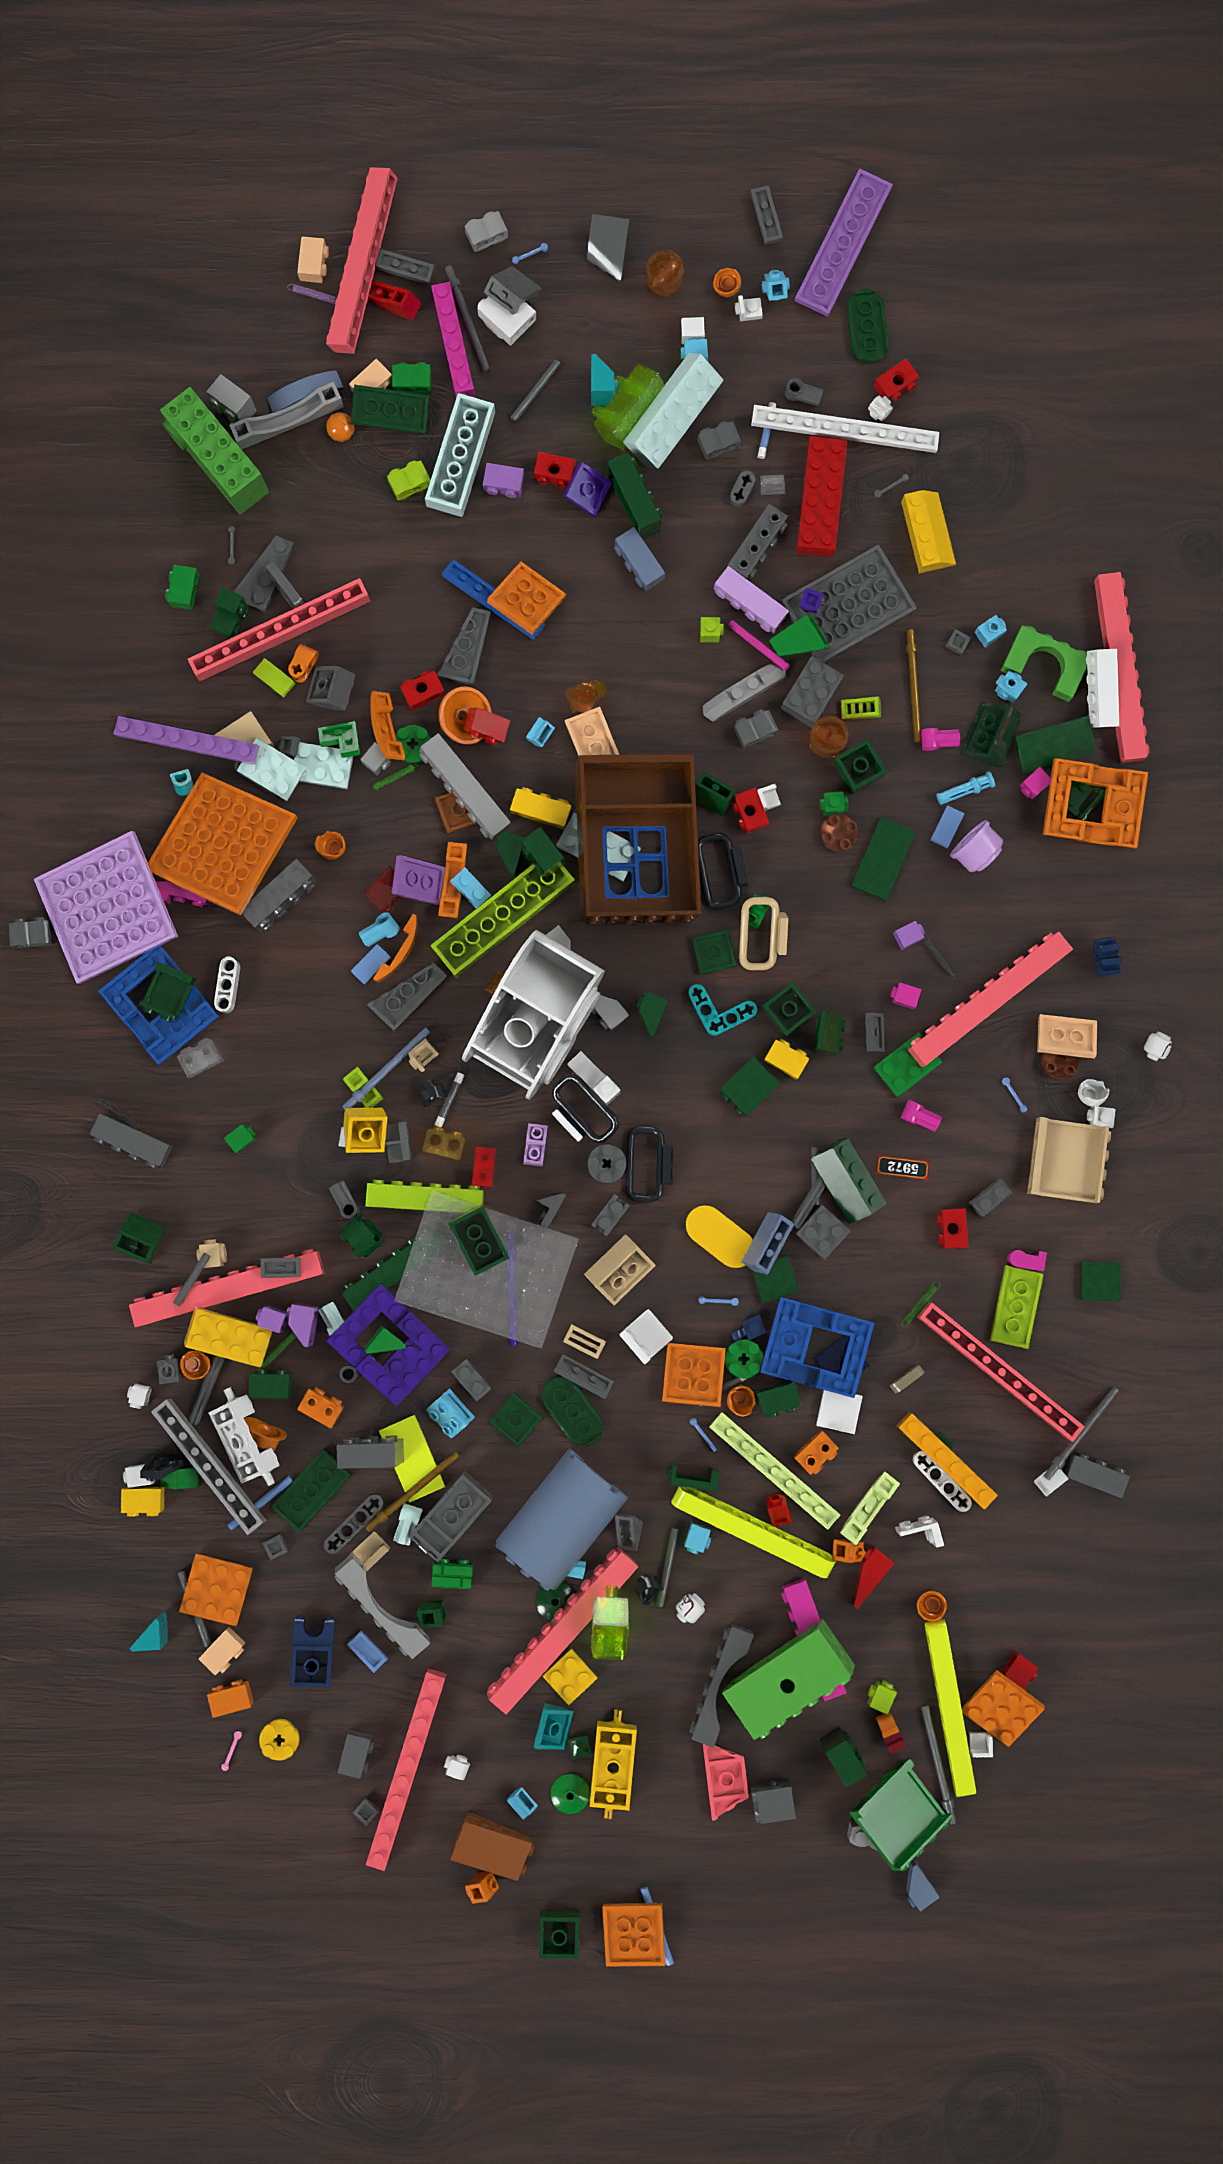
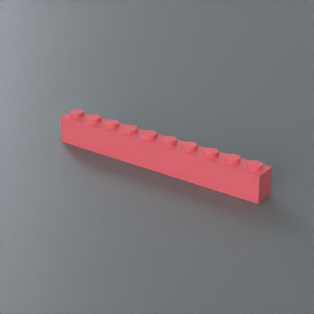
[326,167,398,354]
[1094,572,1149,764]
[188,578,370,681]
[908,932,1073,1068]
[129,1249,325,1327]
[917,1302,1085,1442]
[487,1547,638,1714]
[366,1668,447,1871]

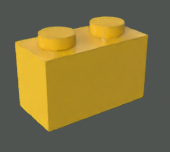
[764,1039,809,1080]
[121,1487,165,1516]

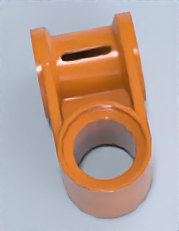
[288,644,319,683]

